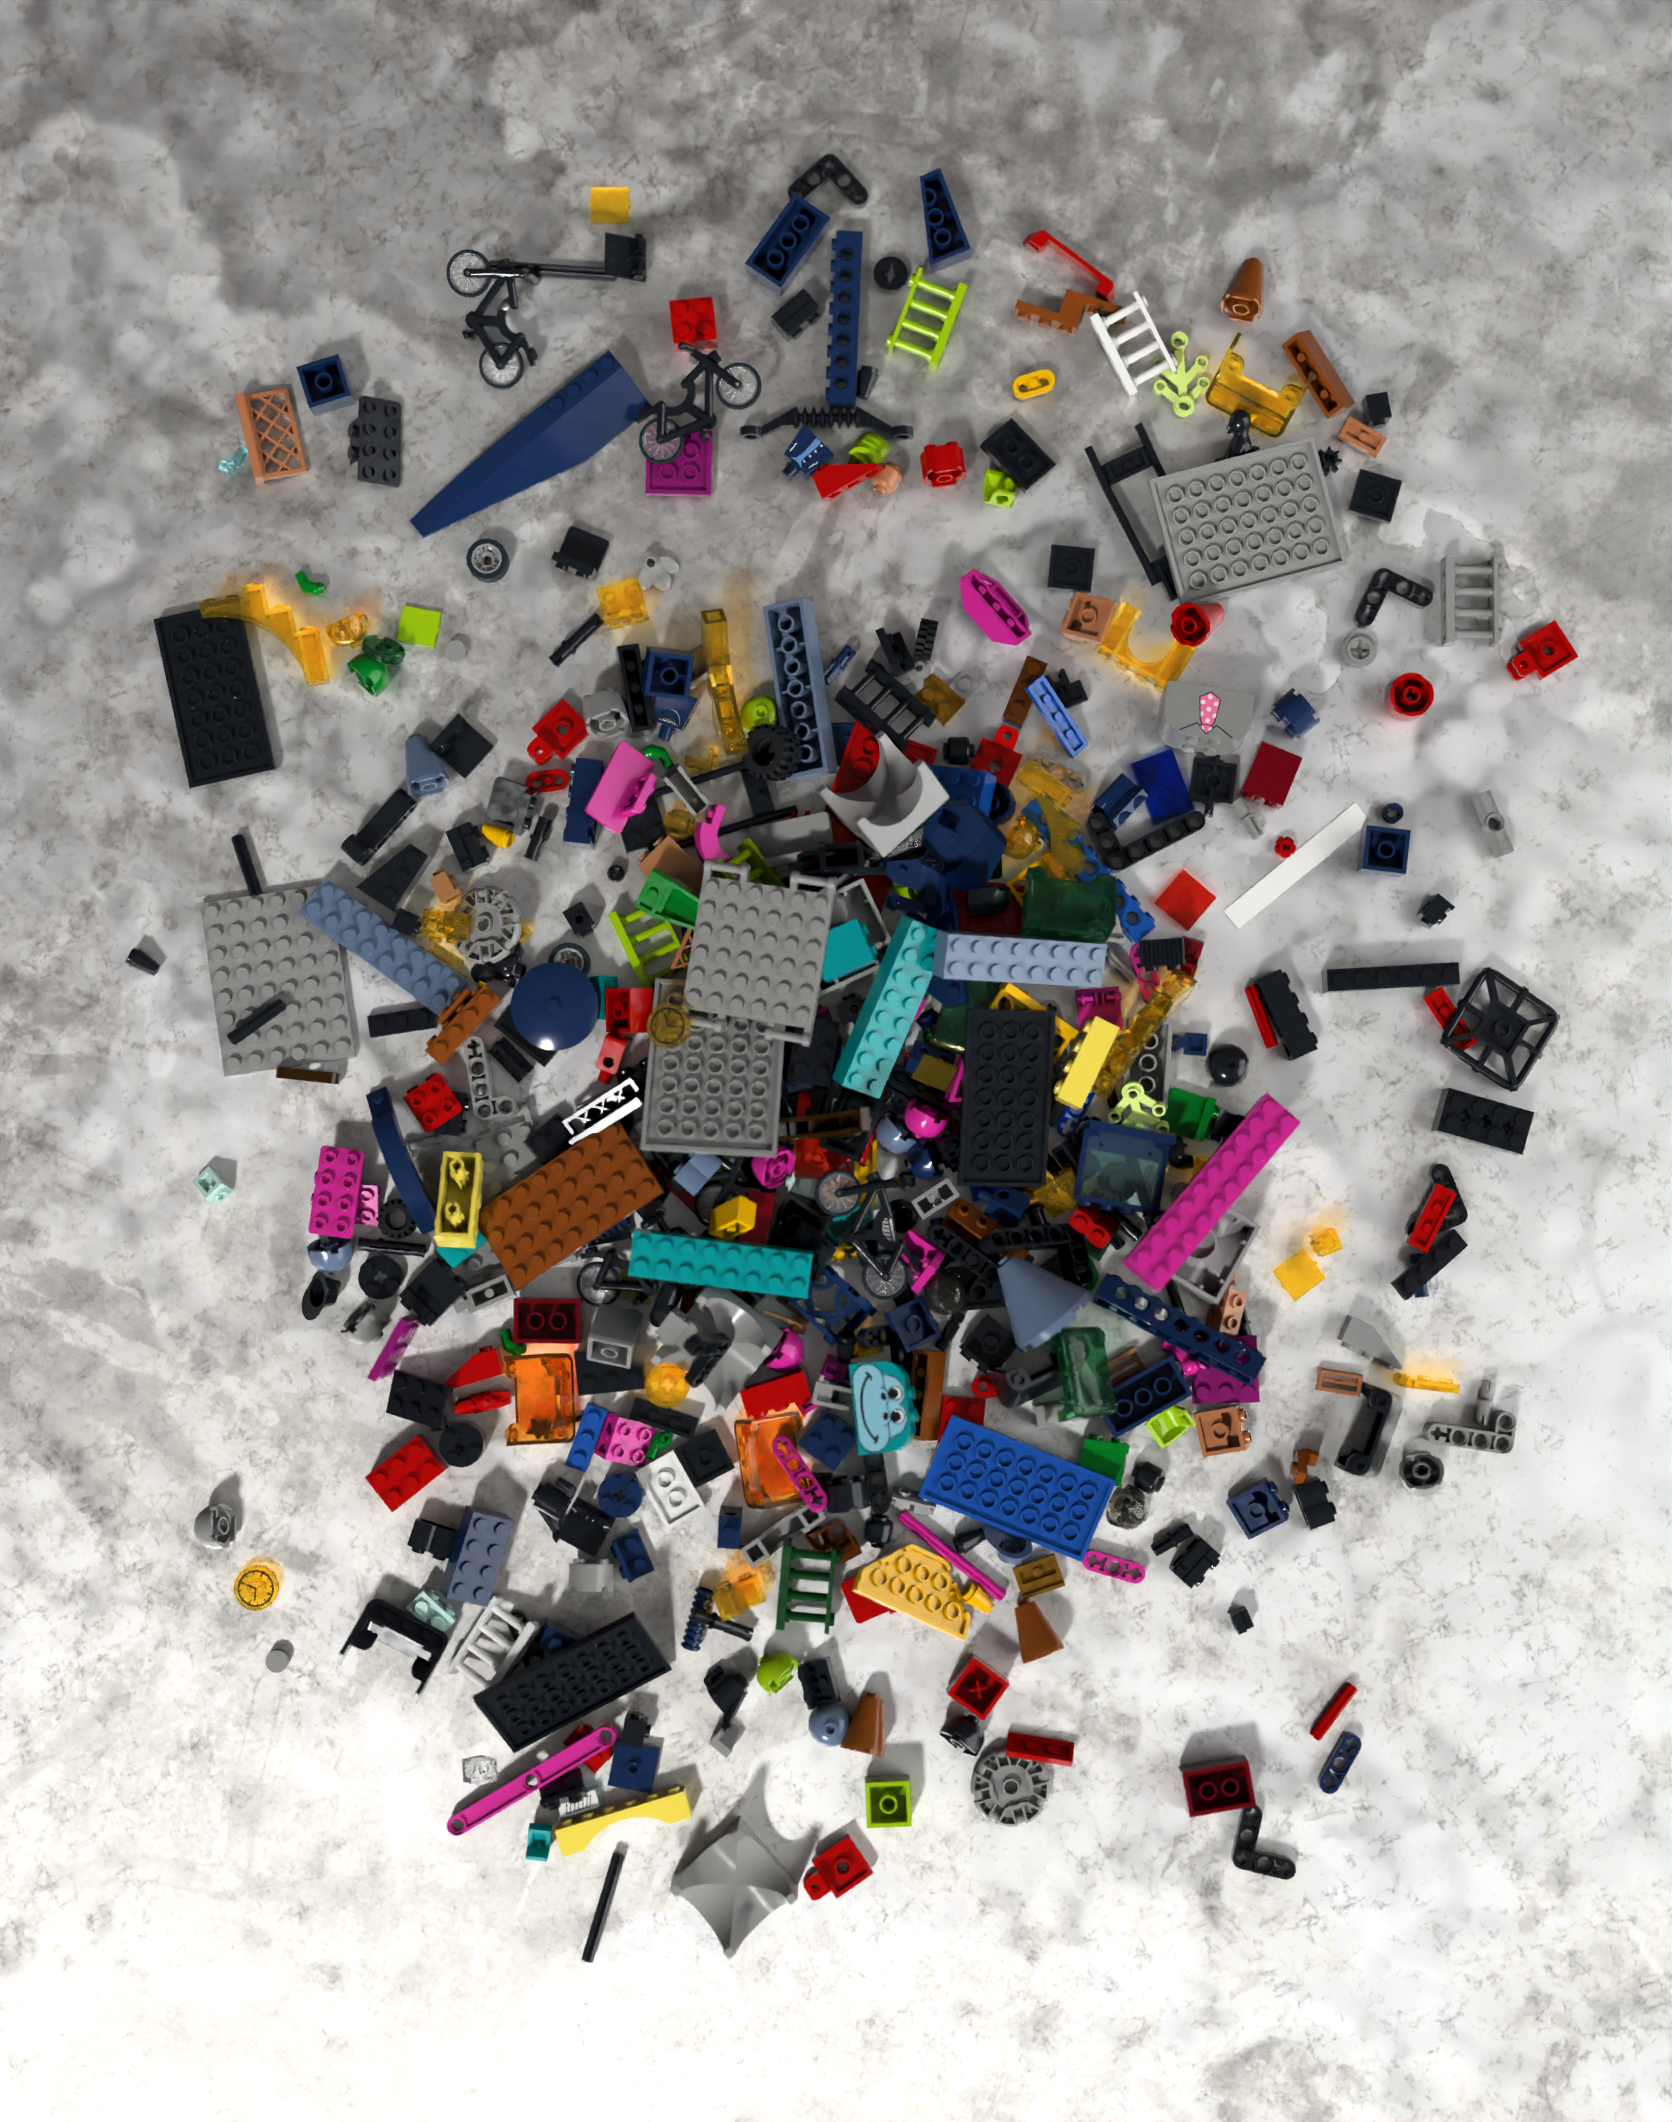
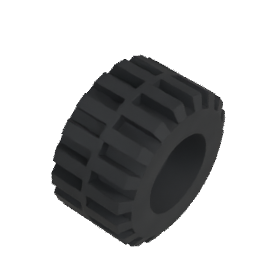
[741,724,802,781]

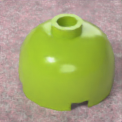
[739,695,780,734]
[756,1651,801,1696]

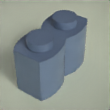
[674,1153,723,1196]

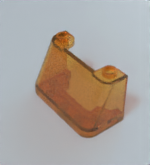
[503,1353,576,1446]
[734,1411,812,1510]

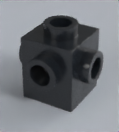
[836,993,866,1026]

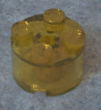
[645,1363,691,1408]

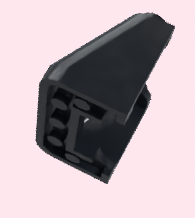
[987,1334,1088,1408]
[1334,1382,1403,1478]

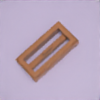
[1095,1347,1145,1388]
[1315,1367,1363,1397]

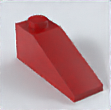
[812,463,885,501]
[444,1345,506,1389]

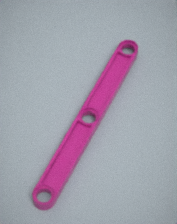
[447,1724,617,1836]

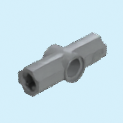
[1471,790,1514,858]

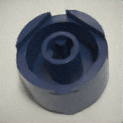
[1270,688,1320,739]
[598,1470,644,1518]

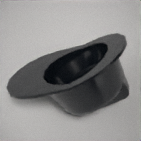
[302,1271,341,1321]

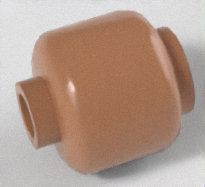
[871,461,903,496]

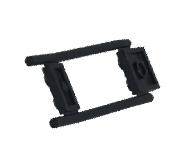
[1084,422,1178,602]
[620,752,798,854]

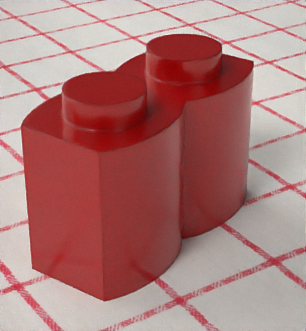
[1068,1204,1120,1249]

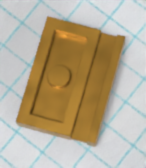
[914,673,966,727]
[1012,1553,1065,1600]

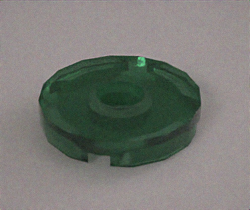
[361,635,405,665]

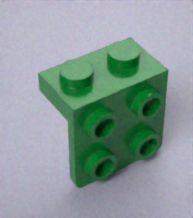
[1159,1087,1218,1142]
[1079,1433,1130,1486]

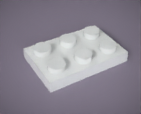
[634,1449,706,1530]

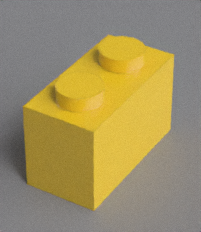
[708,1196,757,1240]

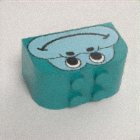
[849,1361,919,1455]

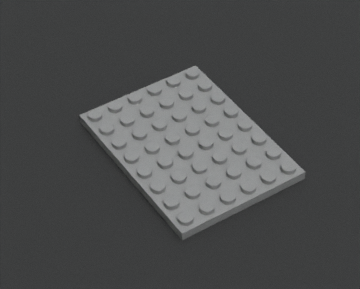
[1147,436,1347,605]
[200,885,357,1077]
[640,978,786,1158]

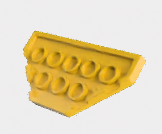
[852,1544,971,1641]

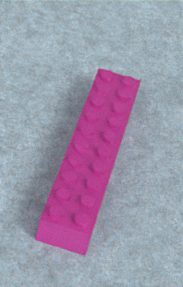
[1121,1093,1301,1293]

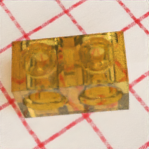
[420,909,472,945]

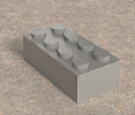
[1120,1017,1173,1109]

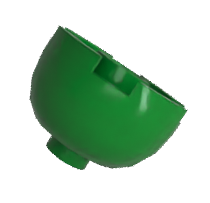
[346,653,390,697]

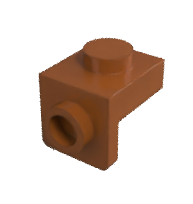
[1290,1449,1319,1484]

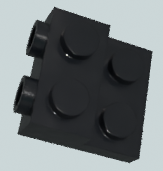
[958,1313,1017,1376]

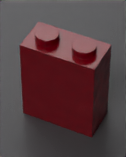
[1239,741,1302,810]

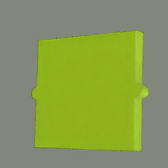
[397,605,442,648]

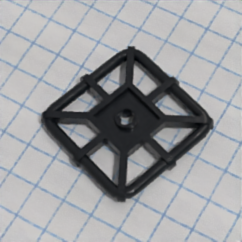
[1439,967,1561,1092]

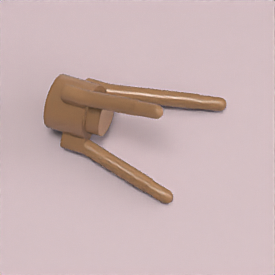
[761,1297,809,1335]

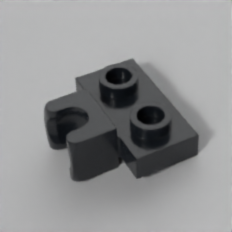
[1045,669,1088,710]

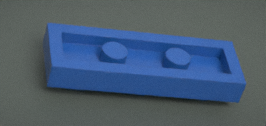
[565,1402,609,1473]

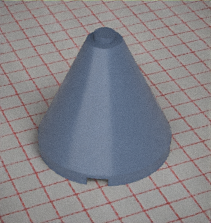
[997,1254,1091,1353]

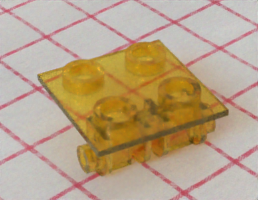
[1032,1167,1091,1218]

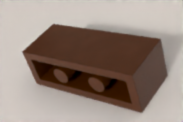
[1001,655,1048,729]

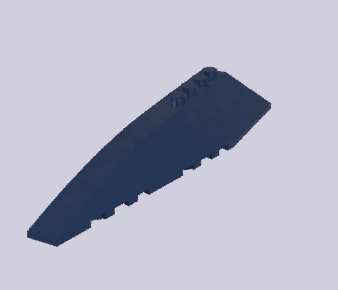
[410,350,652,538]

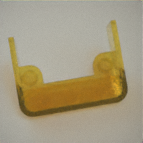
[1205,332,1315,437]

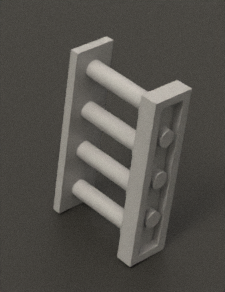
[1440,556,1502,647]

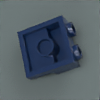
[884,1295,941,1354]
[1226,1477,1290,1540]

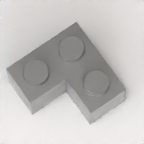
[655,1307,709,1358]

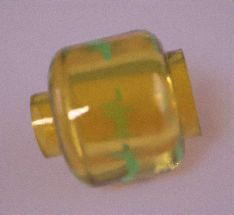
[663,808,697,840]

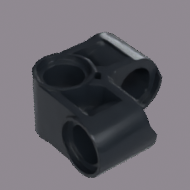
[649,1283,683,1327]

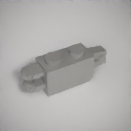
[453,1274,530,1315]

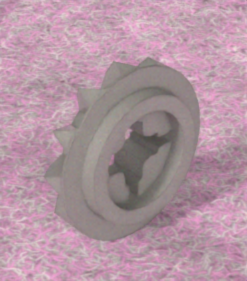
[1341,633,1377,668]

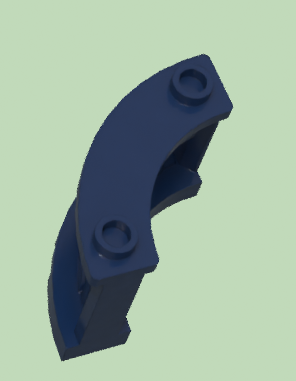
[777,1264,878,1346]

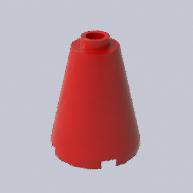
[1170,603,1225,647]

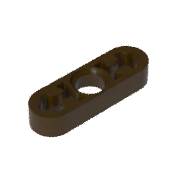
[276,1067,341,1085]

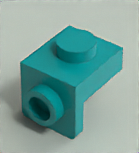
[525,1823,552,1861]

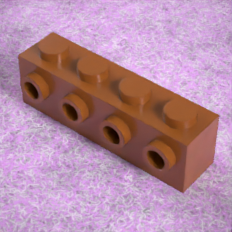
[1282,330,1355,419]
[425,985,504,1066]
[940,1197,1029,1265]
[910,1349,946,1441]

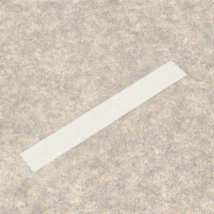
[1224,802,1371,929]

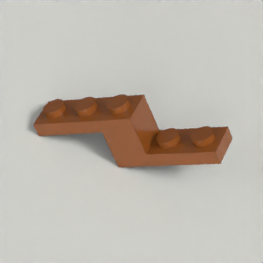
[1013,289,1126,335]

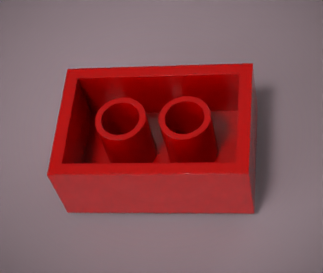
[739,1367,813,1419]
[365,1433,449,1512]

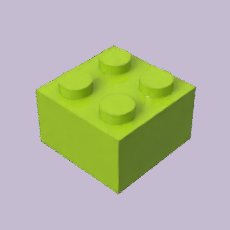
[865,1774,912,1828]

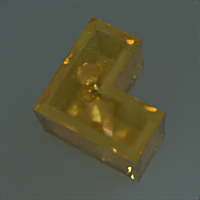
[713,1572,766,1622]

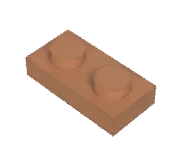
[1337,417,1387,459]

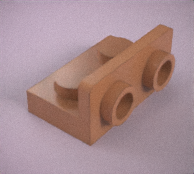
[1205,1287,1248,1335]

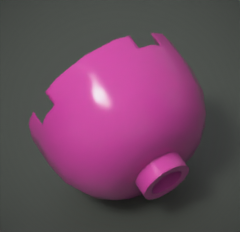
[904,1098,950,1139]
[751,1144,795,1189]
[763,1327,805,1373]

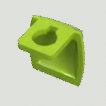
[848,432,891,464]
[983,469,1016,509]
[1145,1404,1196,1449]

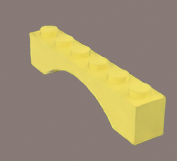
[555,1785,693,1857]

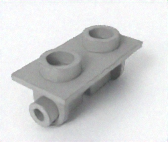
[890,1486,936,1516]

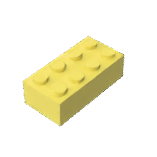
[1052,1016,1120,1110]

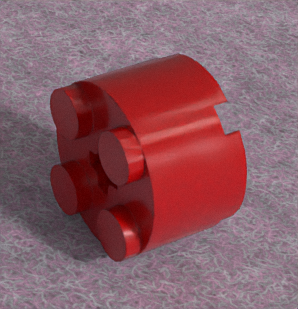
[920,441,967,488]
[1384,673,1434,721]

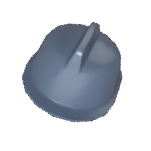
[984,1524,1033,1565]

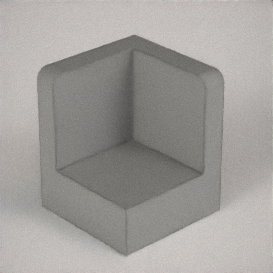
[709,1722,743,1758]

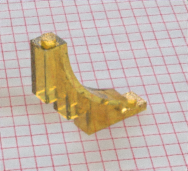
[1091,970,1198,1101]

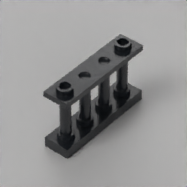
[834,658,937,754]

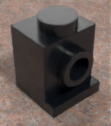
[1416,893,1455,929]

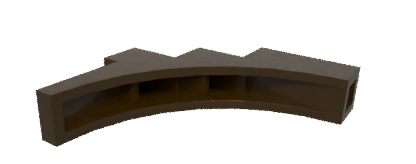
[778,1107,872,1143]

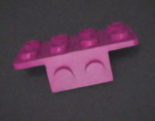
[585,741,658,834]
[308,1145,365,1239]

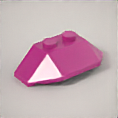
[959,569,1032,646]

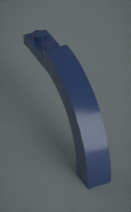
[366,1086,437,1235]

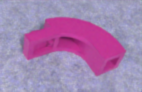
[694,804,743,879]

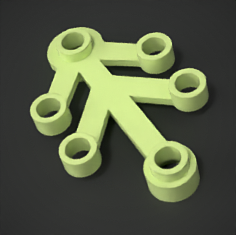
[1151,332,1210,417]
[1108,1081,1169,1134]

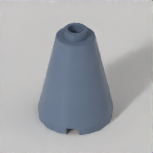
[405,734,450,798]

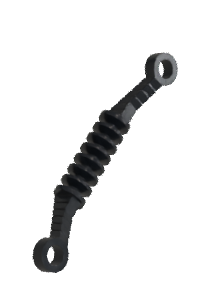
[740,407,914,440]

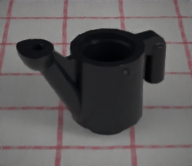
[531,1477,576,1543]
[704,1666,749,1736]

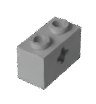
[910,1177,960,1220]

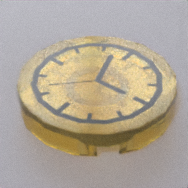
[647,1003,691,1048]
[233,1565,280,1611]

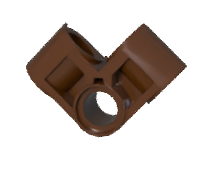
[804,1518,862,1563]

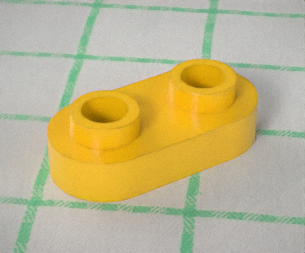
[1012,369,1055,400]

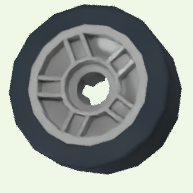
[466,538,509,583]
[548,943,591,976]

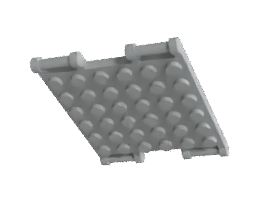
[678,858,837,1047]
[405,1102,578,1289]

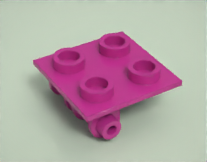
[1075,986,1123,1034]
[355,1183,381,1225]

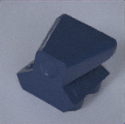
[1089,773,1148,832]

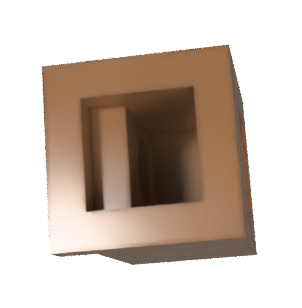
[429,868,464,905]

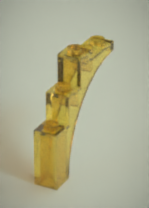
[199,583,330,687]
[701,608,748,756]
[1016,759,1088,907]

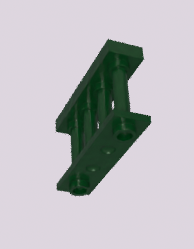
[775,1537,841,1634]

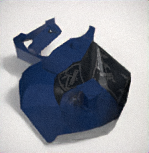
[878,800,1007,924]

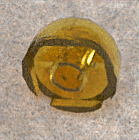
[324,610,370,650]
[1003,814,1042,859]

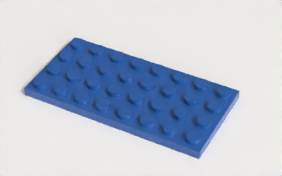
[918,1413,1116,1562]

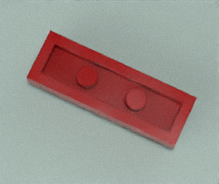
[1421,987,1477,1051]
[1406,1183,1457,1253]
[1005,1732,1074,1767]

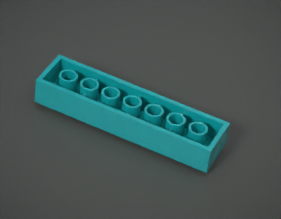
[832,915,939,1099]
[628,1228,814,1299]

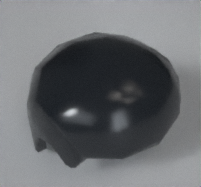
[1168,1135,1194,1169]
[890,1199,918,1233]

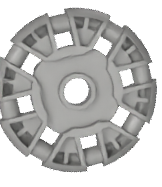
[450,886,522,964]
[970,1745,1051,1827]

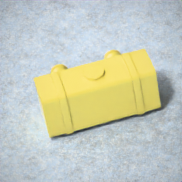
[434,1151,484,1248]

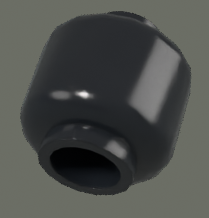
[943,737,975,765]
[1131,1461,1166,1495]
[864,1514,894,1548]

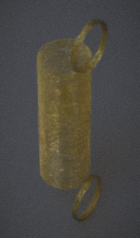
[419,942,467,978]

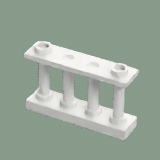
[1090,291,1178,398]
[446,1595,543,1691]

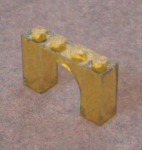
[1094,601,1198,693]

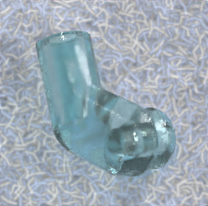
[218,447,248,475]

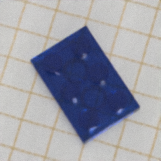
[1130,749,1195,826]

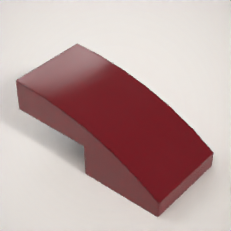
[1170,935,1204,986]

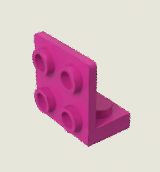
[900,1228,947,1294]
[594,1411,656,1468]

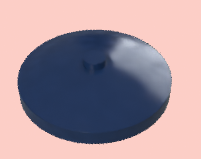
[511,962,600,1051]

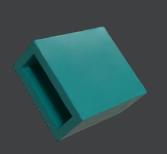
[822,918,878,983]

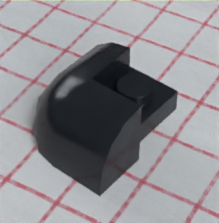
[966,887,1011,918]

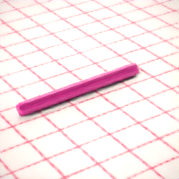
[898,1510,1006,1601]

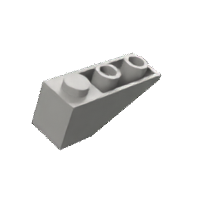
[1337,1315,1402,1371]

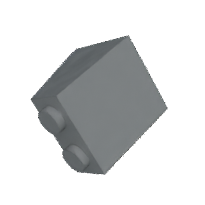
[586,1304,643,1369]

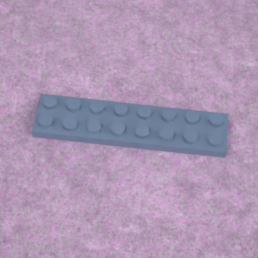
[298,878,468,1015]

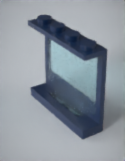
[1072,1119,1176,1219]

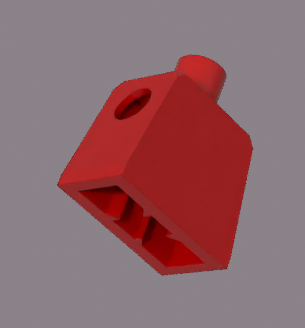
[595,1032,632,1084]

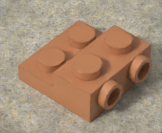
[1061,591,1118,645]
[1193,1403,1252,1457]

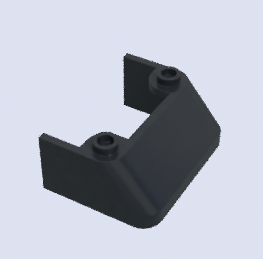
[337,1599,448,1705]

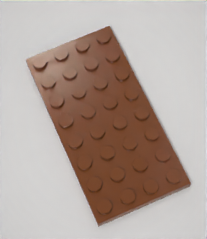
[478,1119,665,1290]

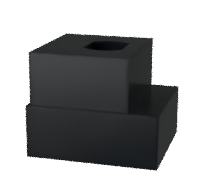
[1227,1606,1254,1635]

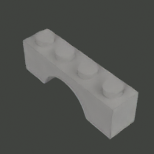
[740,1497,826,1568]

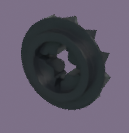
[873,257,908,292]

